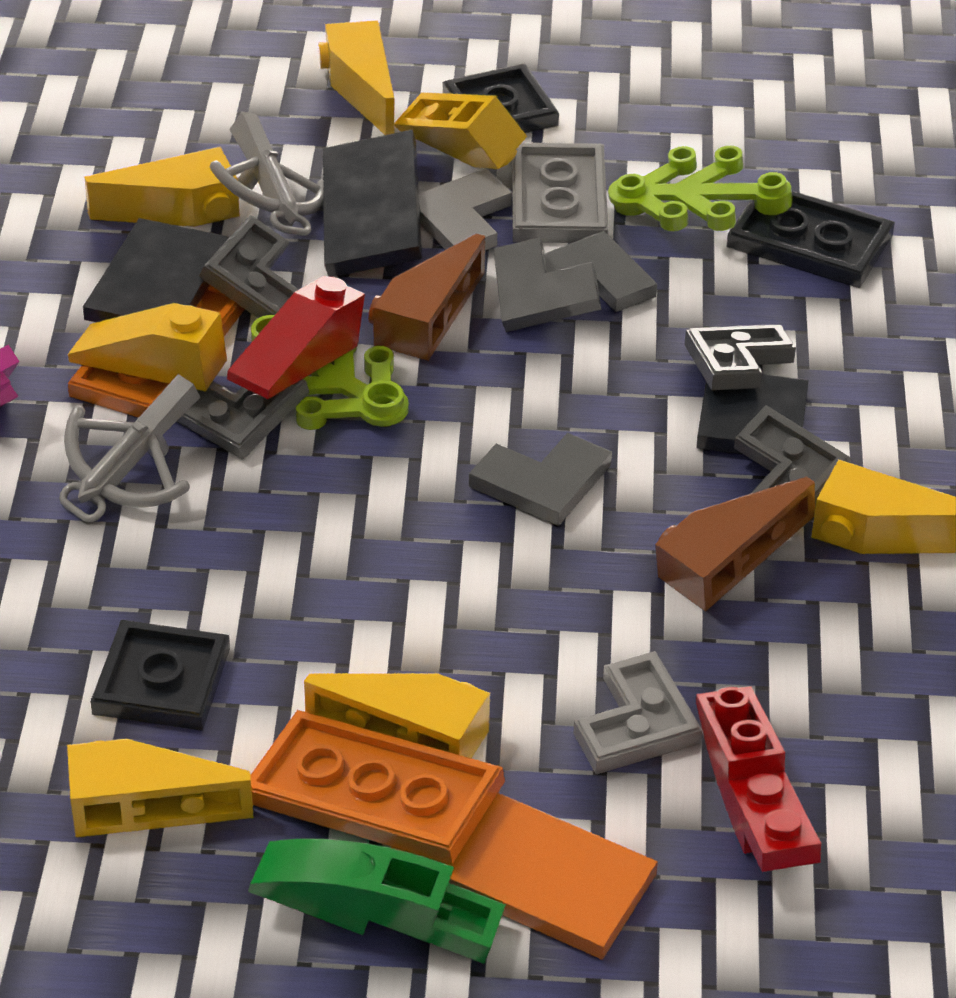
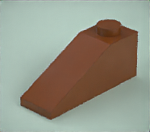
[368,233,485,361]
[655,476,815,612]

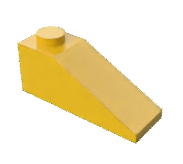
[318,20,395,135]
[395,92,527,169]
[84,147,240,227]
[68,303,227,391]
[811,459,956,554]
[304,673,490,758]
[67,739,254,837]

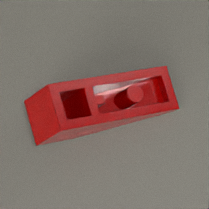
[227,276,365,399]

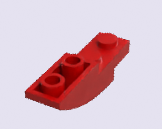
[696,686,821,872]

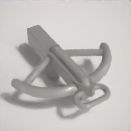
[210,112,324,236]
[59,374,200,522]

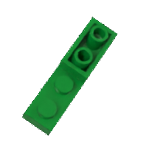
[248,839,506,964]

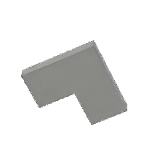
[419,168,512,250]
[573,651,703,775]

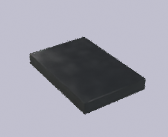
[726,191,895,288]
[83,218,229,322]

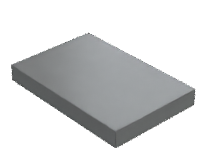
[512,143,608,243]

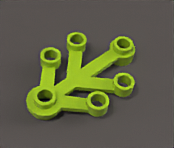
[608,145,792,231]
[251,315,409,430]

